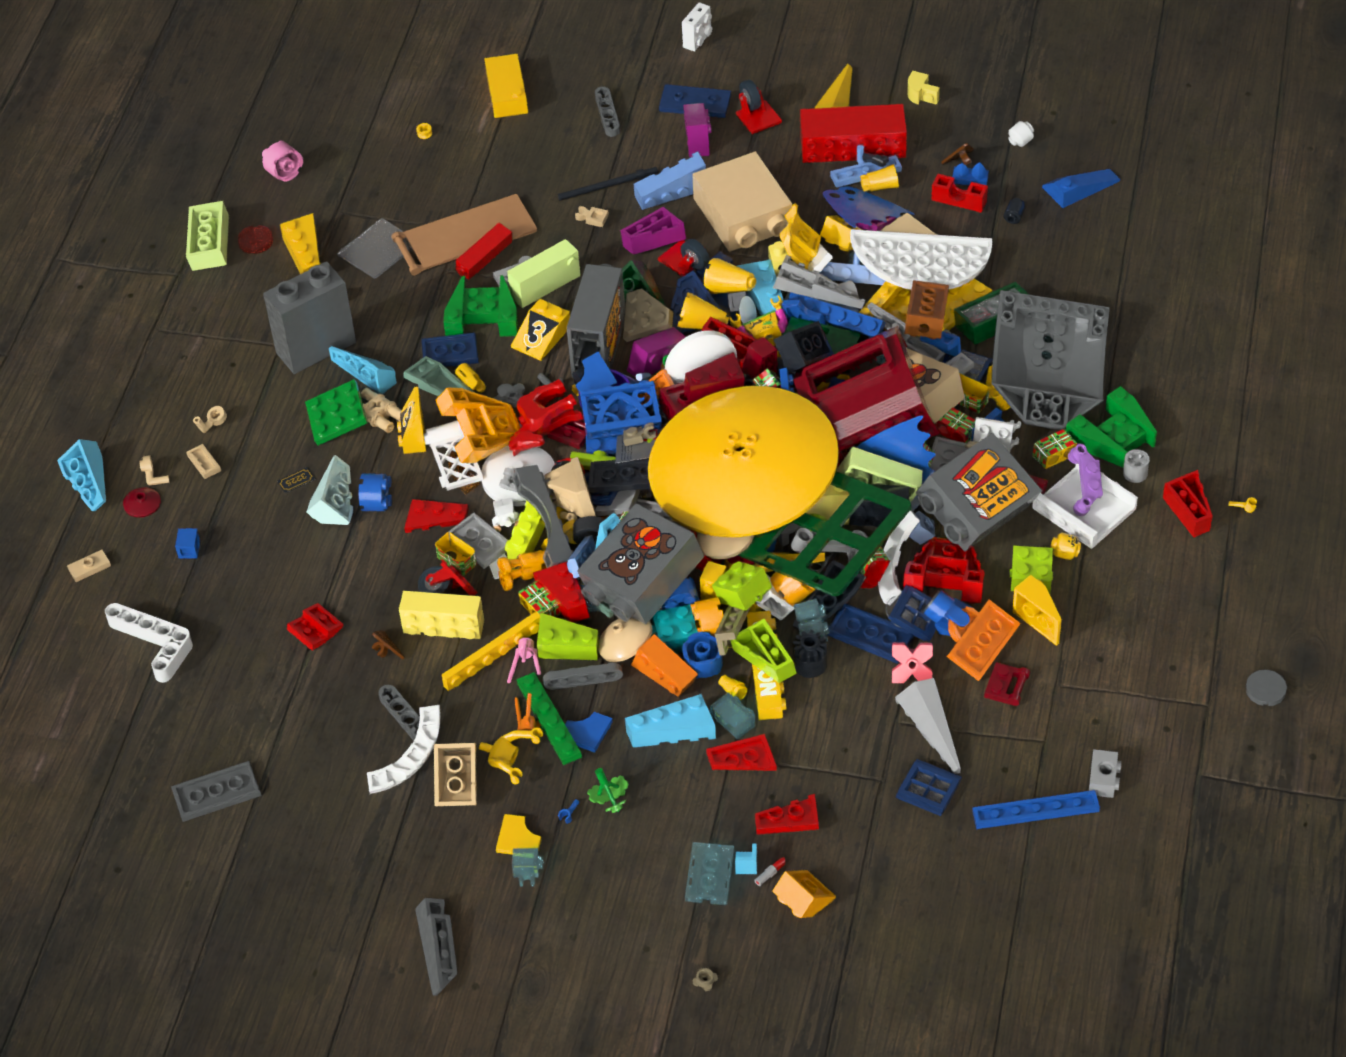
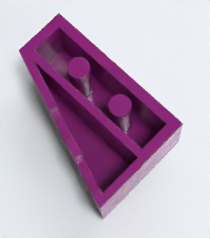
[683,103,711,157]
[620,207,686,255]
[627,327,686,378]

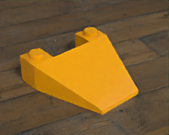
[435,388,521,463]

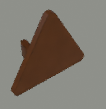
[941,143,974,165]
[372,629,405,659]

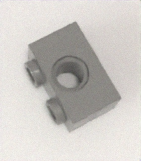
[1089,749,1121,798]

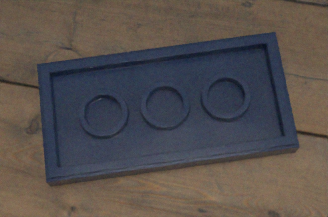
[827,604,915,664]

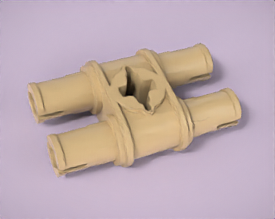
[361,387,402,433]

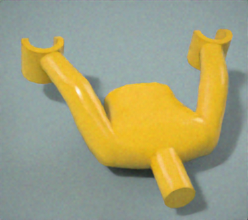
[479,728,543,784]

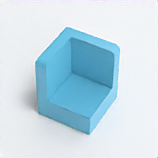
[735,844,757,874]

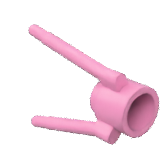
[507,638,541,683]

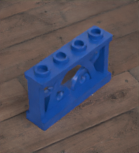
[580,380,662,440]

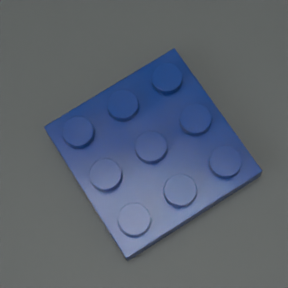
[586,400,639,456]

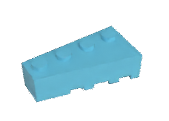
[625,694,716,747]

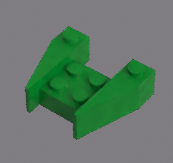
[444,275,518,336]
[1066,386,1157,468]

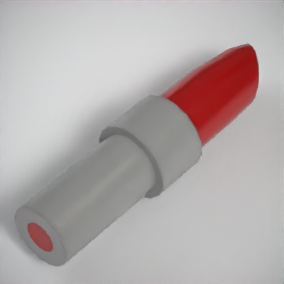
[754,857,785,886]

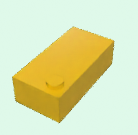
[484,54,528,118]

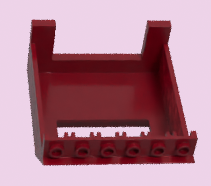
[793,326,939,468]

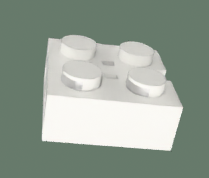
[682,3,712,51]

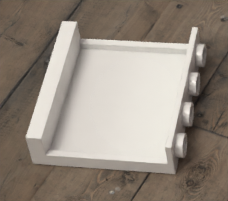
[1032,464,1138,549]

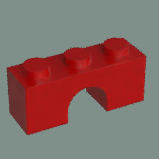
[932,174,988,213]

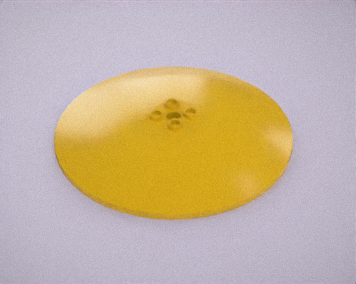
[648,386,839,537]

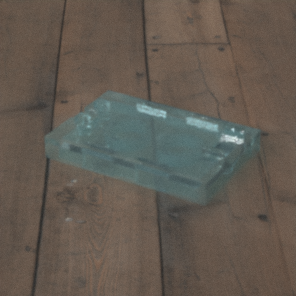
[685,842,735,905]

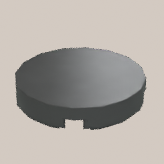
[1246,670,1287,706]

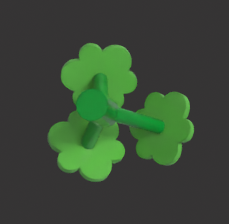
[587,768,628,813]

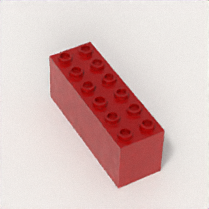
[800,104,907,163]

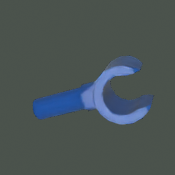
[558,799,579,824]

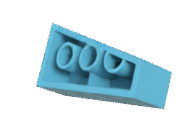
[737,260,787,317]

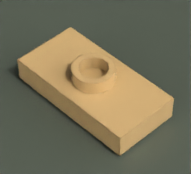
[187,444,221,479]
[67,550,111,582]

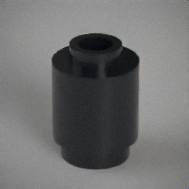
[1003,198,1025,224]

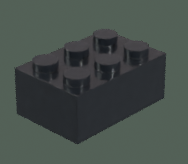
[773,321,833,373]
[850,484,909,527]

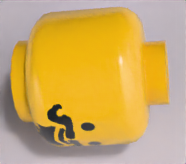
[1051,533,1081,560]

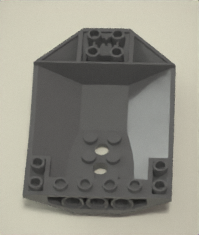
[992,290,1109,430]

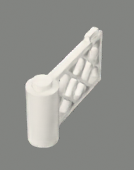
[424,420,483,491]

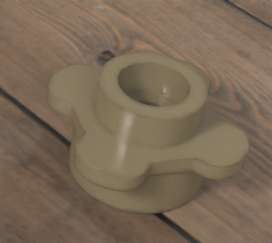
[693,968,718,991]

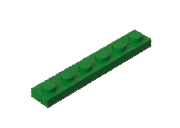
[516,672,582,765]

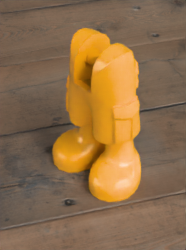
[497,550,546,591]

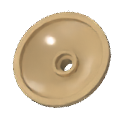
[697,532,754,559]
[598,617,652,662]

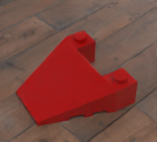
[903,537,985,603]

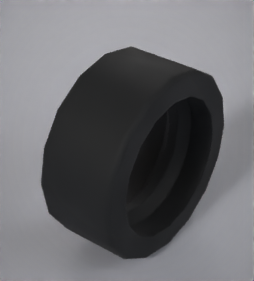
[573,516,605,545]

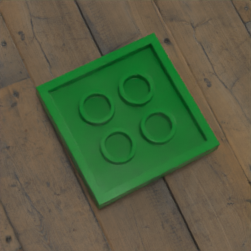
[305,379,368,445]

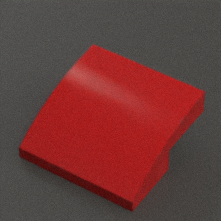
[287,603,343,651]

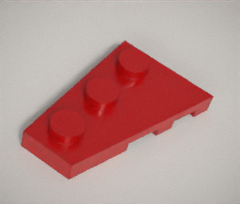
[755,794,819,835]

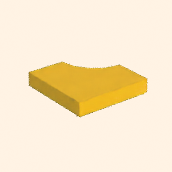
[496,814,541,858]

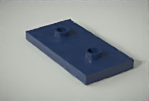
[659,84,731,118]

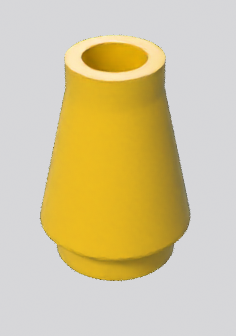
[719,675,747,701]

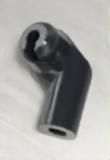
[862,153,889,167]

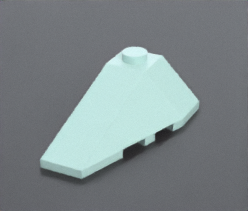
[307,455,353,525]

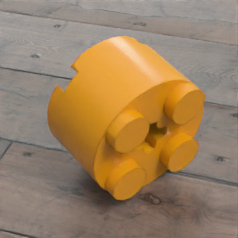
[770,559,816,606]
[690,597,724,638]

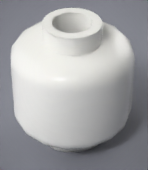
[1008,121,1034,147]

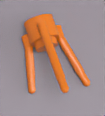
[515,693,540,731]

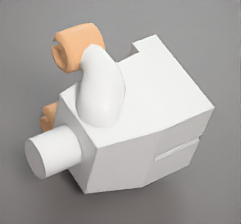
[492,498,520,532]

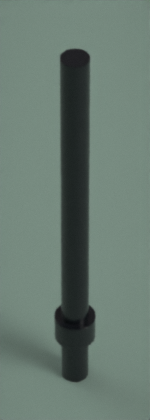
[557,167,658,201]

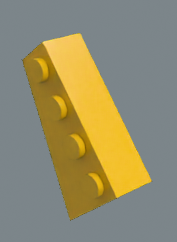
[280,213,320,274]

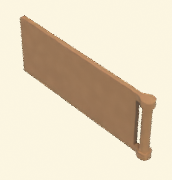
[391,194,537,276]

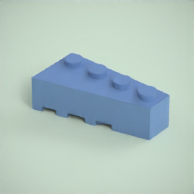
[634,152,706,210]

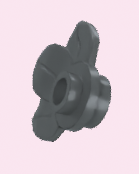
[493,383,525,407]

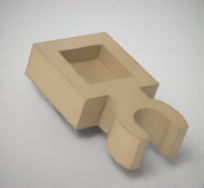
[575,206,608,227]

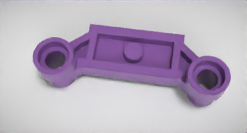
[1068,444,1103,516]

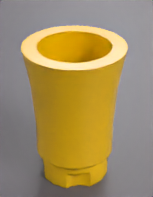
[860,164,899,192]

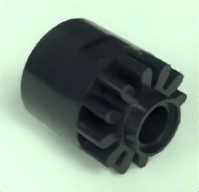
[793,630,827,678]

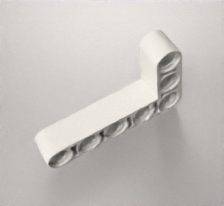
[105,603,193,682]

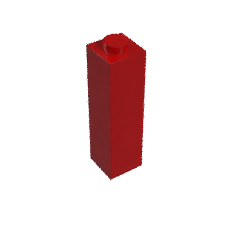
[456,222,512,280]

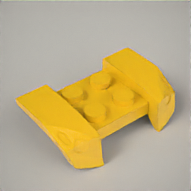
[780,203,821,270]

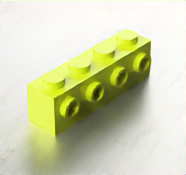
[505,495,552,559]

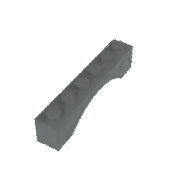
[512,465,573,568]

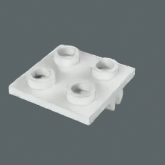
[973,417,1021,452]

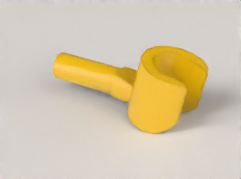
[1229,497,1257,513]

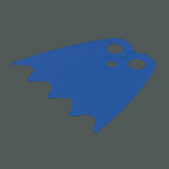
[823,186,914,228]
[855,416,936,484]

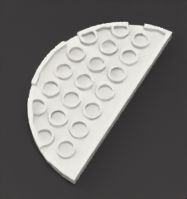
[850,229,992,290]

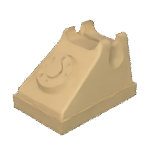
[544,457,596,518]
[434,743,477,806]

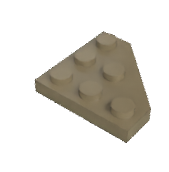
[623,288,673,342]

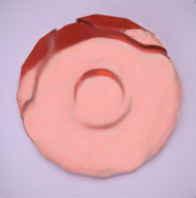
[238,225,273,254]

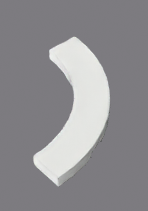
[878,510,920,606]
[367,705,440,794]

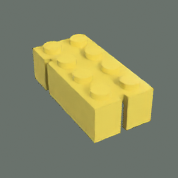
[399,591,484,639]

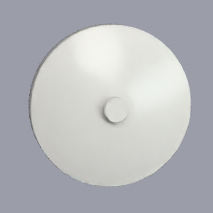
[665,331,737,385]
[481,446,555,506]

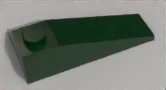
[622,260,666,306]

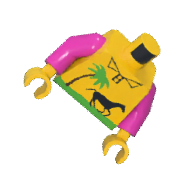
[730,295,788,346]

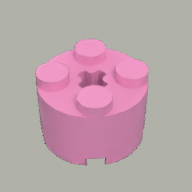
[262,141,303,182]

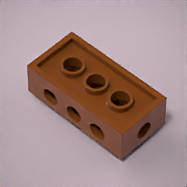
[904,280,949,339]

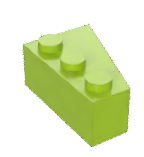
[537,613,599,660]
[730,619,797,683]

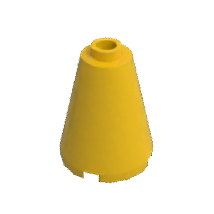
[704,258,756,294]
[677,292,729,329]

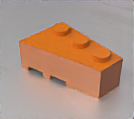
[631,634,698,697]

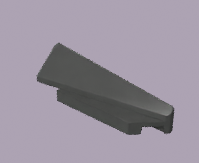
[415,898,457,996]

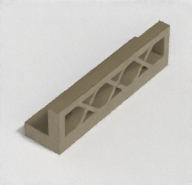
[715,606,750,655]

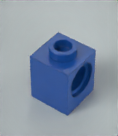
[175,528,200,559]

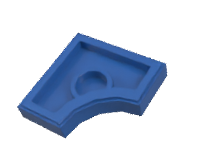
[782,300,827,325]
[576,352,617,393]
[565,712,613,753]

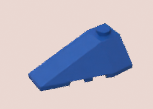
[1042,169,1120,208]

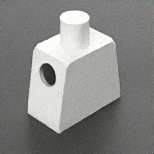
[756,575,795,620]

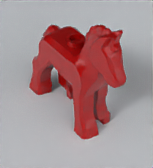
[508,379,583,456]

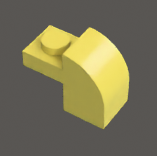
[908,71,940,104]

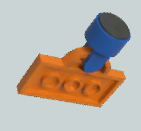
[923,590,1021,681]

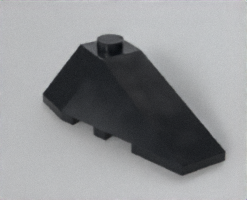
[792,560,866,633]

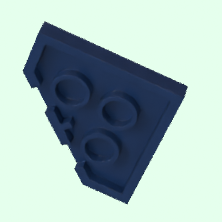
[670,271,720,336]

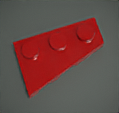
[404,499,468,533]
[706,734,777,771]

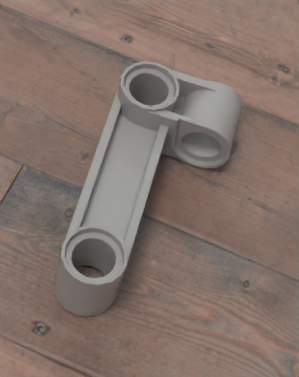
[791,528,867,563]

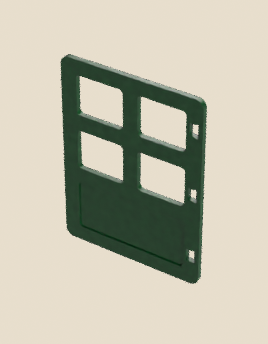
[738,471,912,596]

